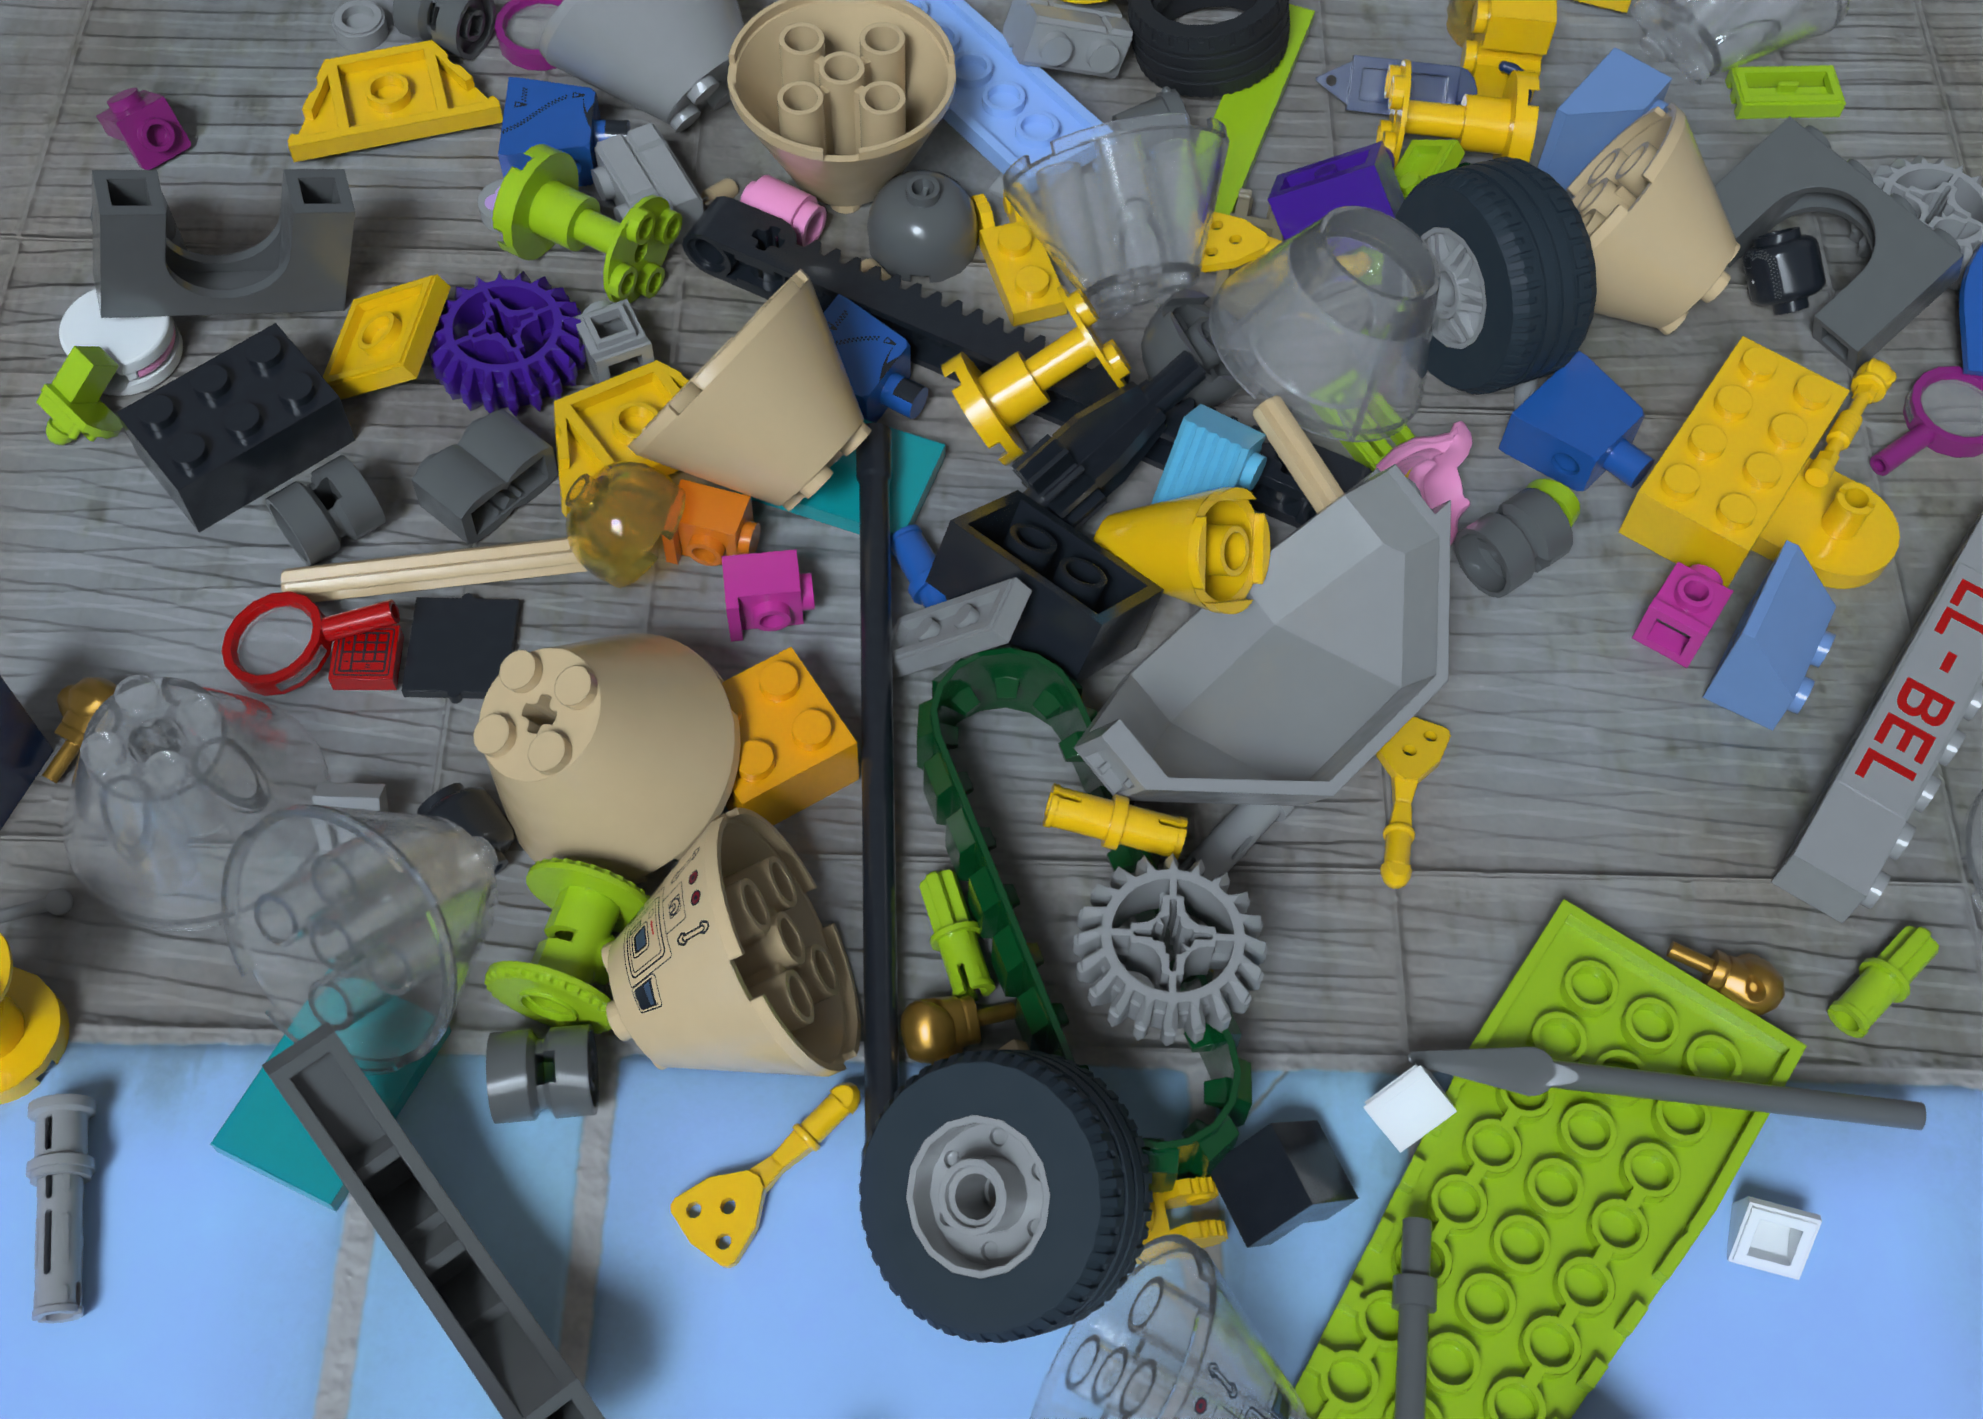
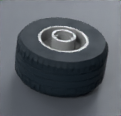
[1387,157,1597,395]
[859,1049,1153,1343]

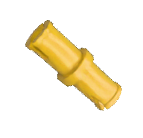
[1043,783,1188,860]

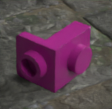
[96,87,191,170]

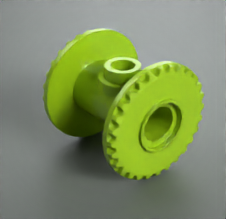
[485,858,650,1034]

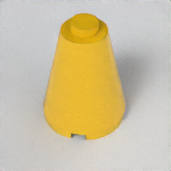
[1094,487,1270,614]

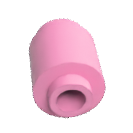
[740,175,827,247]

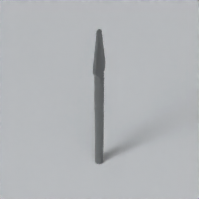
[1408,1046,1926,1130]

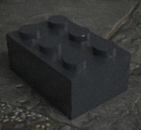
[116,323,355,533]
[925,490,1164,683]

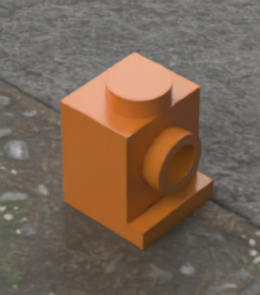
[660,479,761,566]

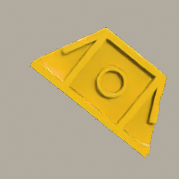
[287,40,503,162]
[554,360,689,519]

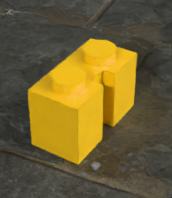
[1460,0,1557,102]

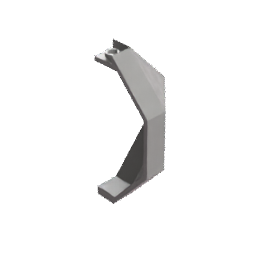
[1074,464,1451,806]

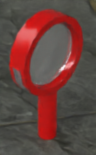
[221,591,400,696]

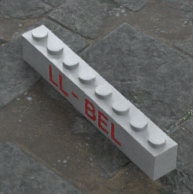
[1771,511,1983,923]

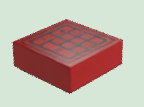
[328,625,404,690]

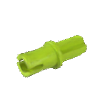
[919,869,996,1001]
[1827,926,1939,1038]

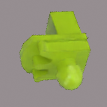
[36,346,123,446]

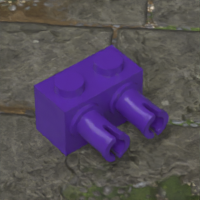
[1268,141,1405,246]

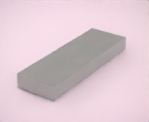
[892,577,1032,679]

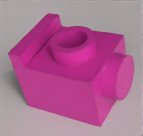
[722,549,815,642]
[1632,562,1734,668]

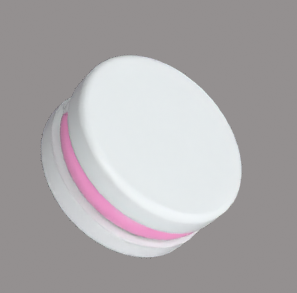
[59,289,183,396]

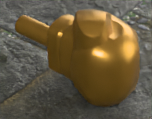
[42,677,131,784]
[1666,941,1785,1016]
[901,995,1016,1065]

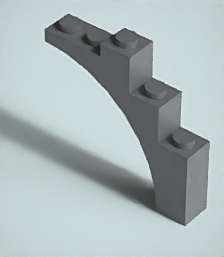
[262,1021,605,1419]

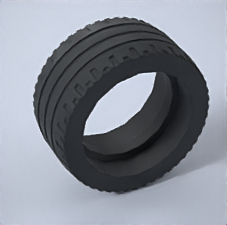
[1128,0,1290,98]

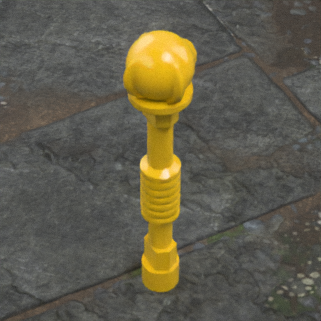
[1805,358,1897,487]

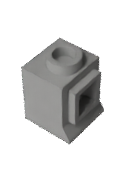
[573,299,654,384]

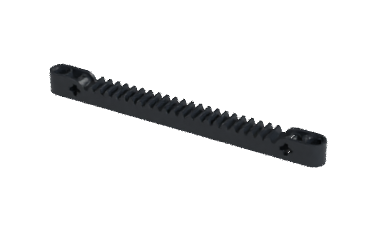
[682,196,1373,528]

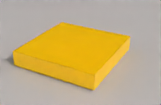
[323,274,451,400]

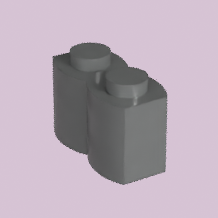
[411,409,558,545]

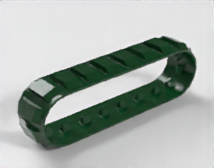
[917,648,1252,1193]

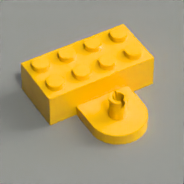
[1618,336,1900,589]

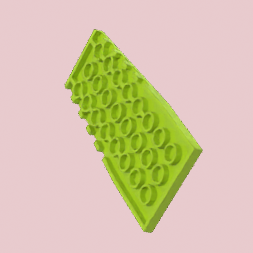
[1279,899,1807,1419]

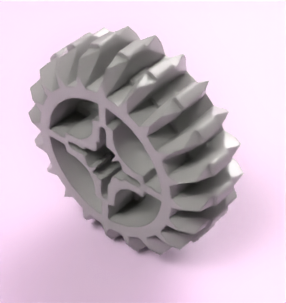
[1848,155,1983,291]
[1072,853,1267,1047]

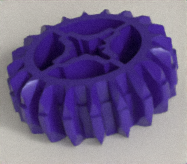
[427,270,587,418]

